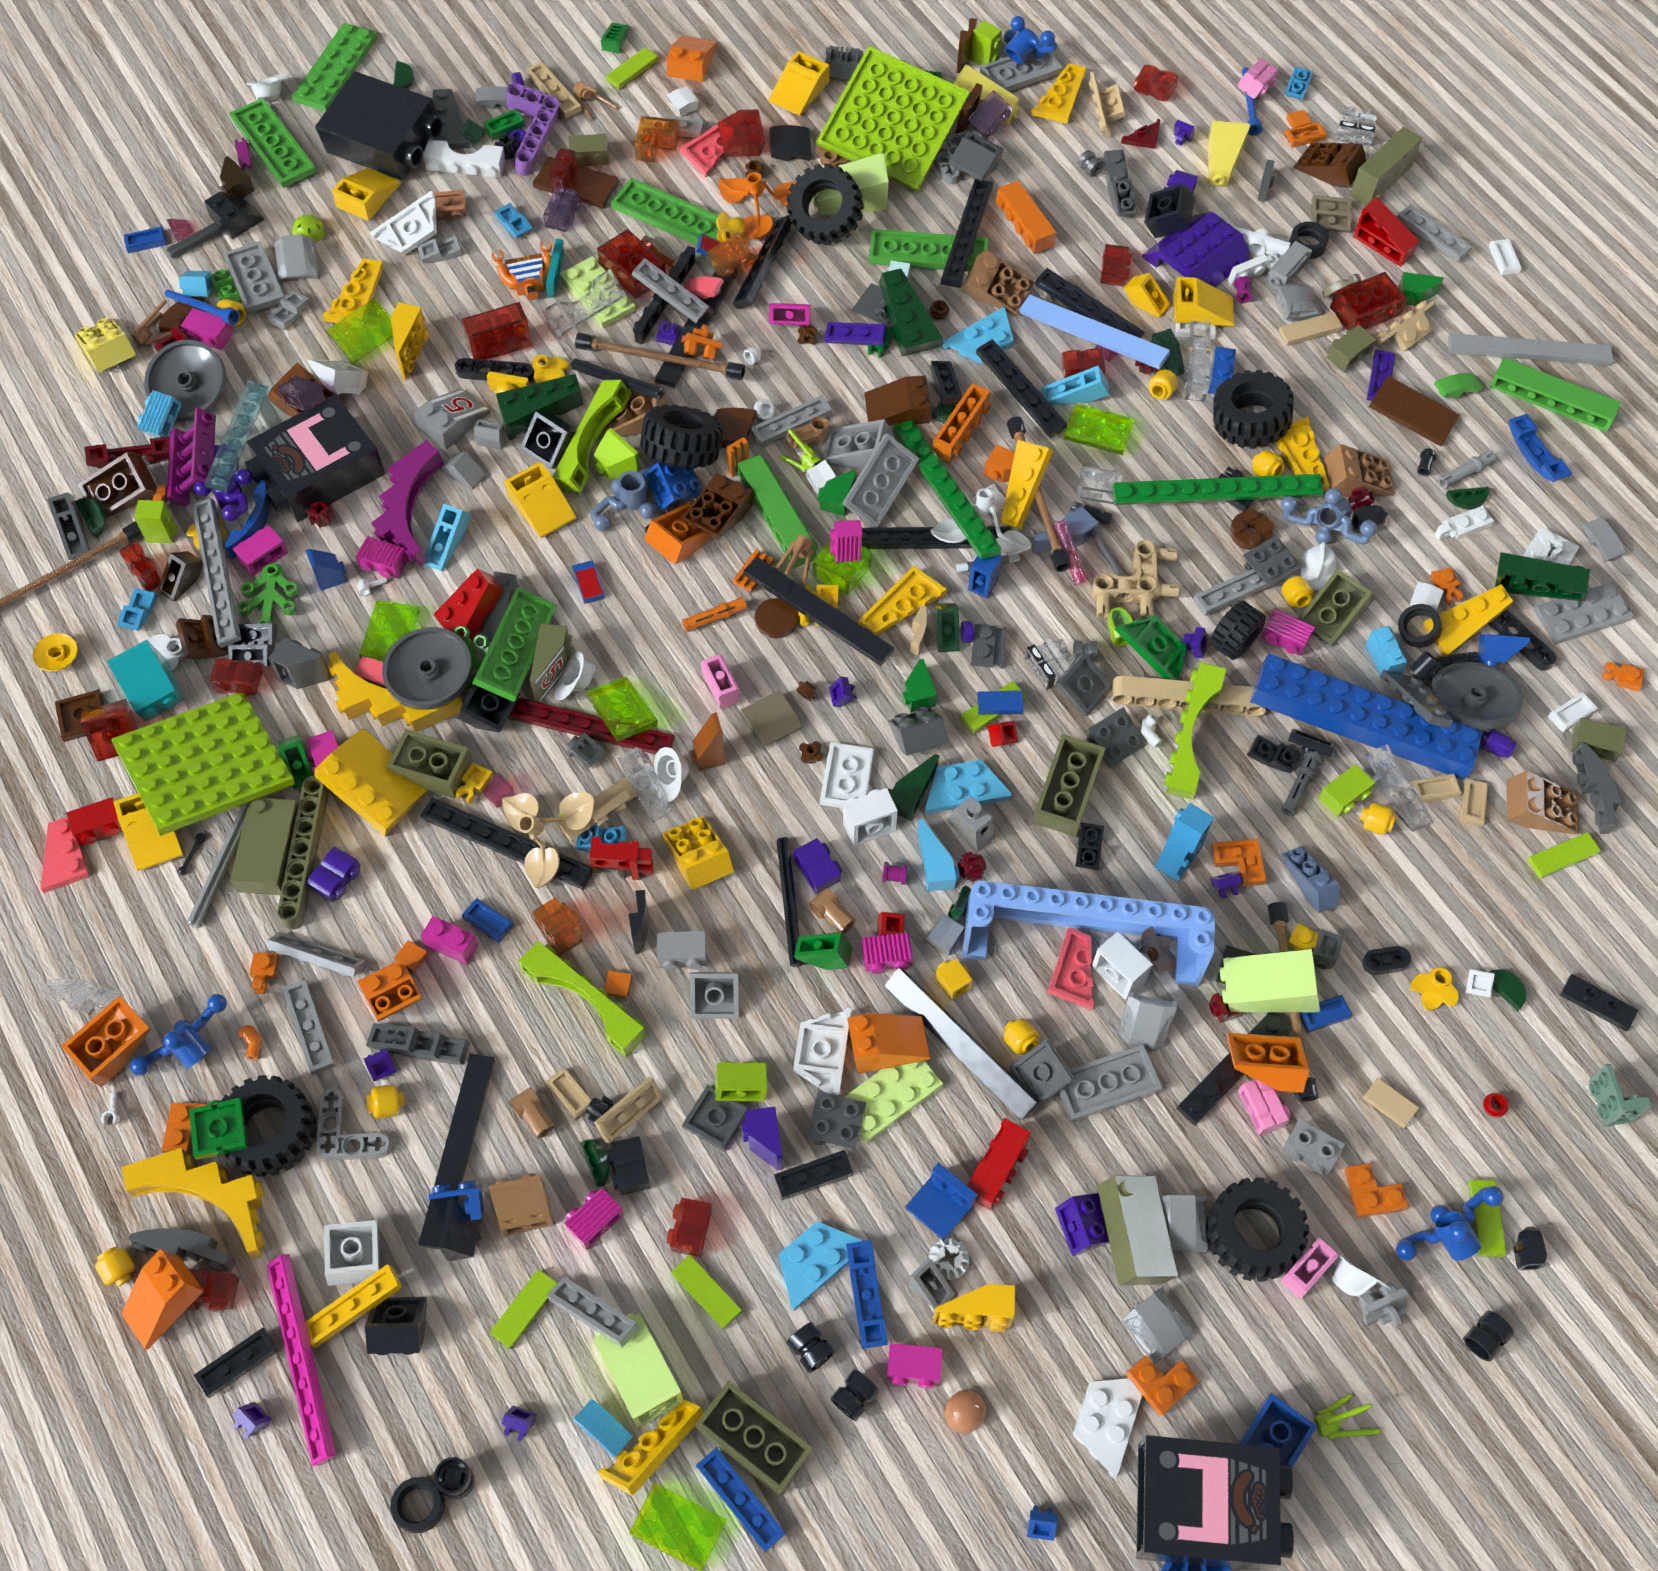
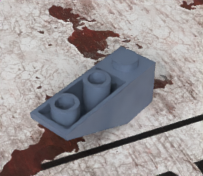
[1032,506,1099,553]
[1281,846,1339,913]

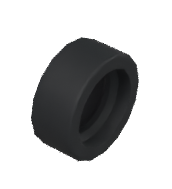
[1289,221,1329,259]
[1398,604,1442,648]
[390,1477,445,1533]

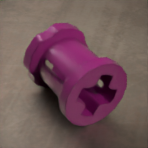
[1234,276,1253,303]
[882,862,908,885]

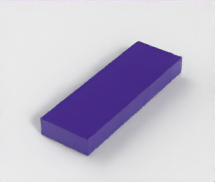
[825,322,887,346]
[1366,349,1396,401]

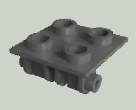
[825,45,864,80]
[852,283,890,326]
[1243,536,1303,587]
[1087,707,1146,768]
[807,1091,866,1150]

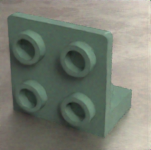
[1589,1064,1652,1127]

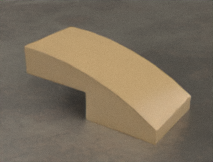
[910,605,927,656]

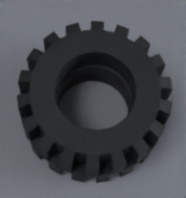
[1210,600,1266,660]

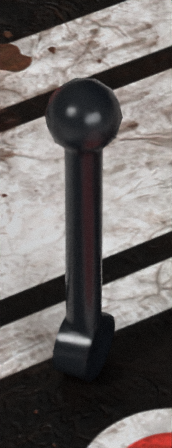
[178,833,206,875]

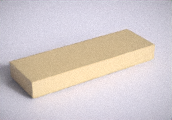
[1279,312,1343,346]
[594,1077,664,1143]

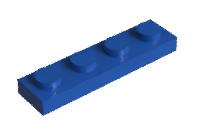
[696,1447,786,1553]

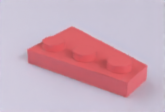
[681,120,737,177]
[41,816,90,893]
[1047,927,1094,1010]

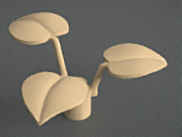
[502,792,595,888]

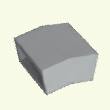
[474,419,505,450]
[924,914,965,956]

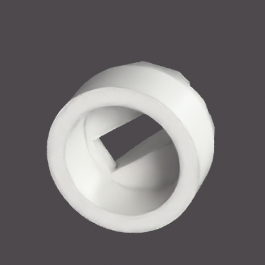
[743,347,761,365]

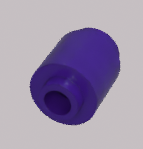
[1480,729,1516,758]

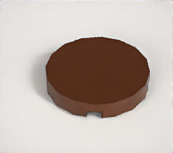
[755,598,798,639]

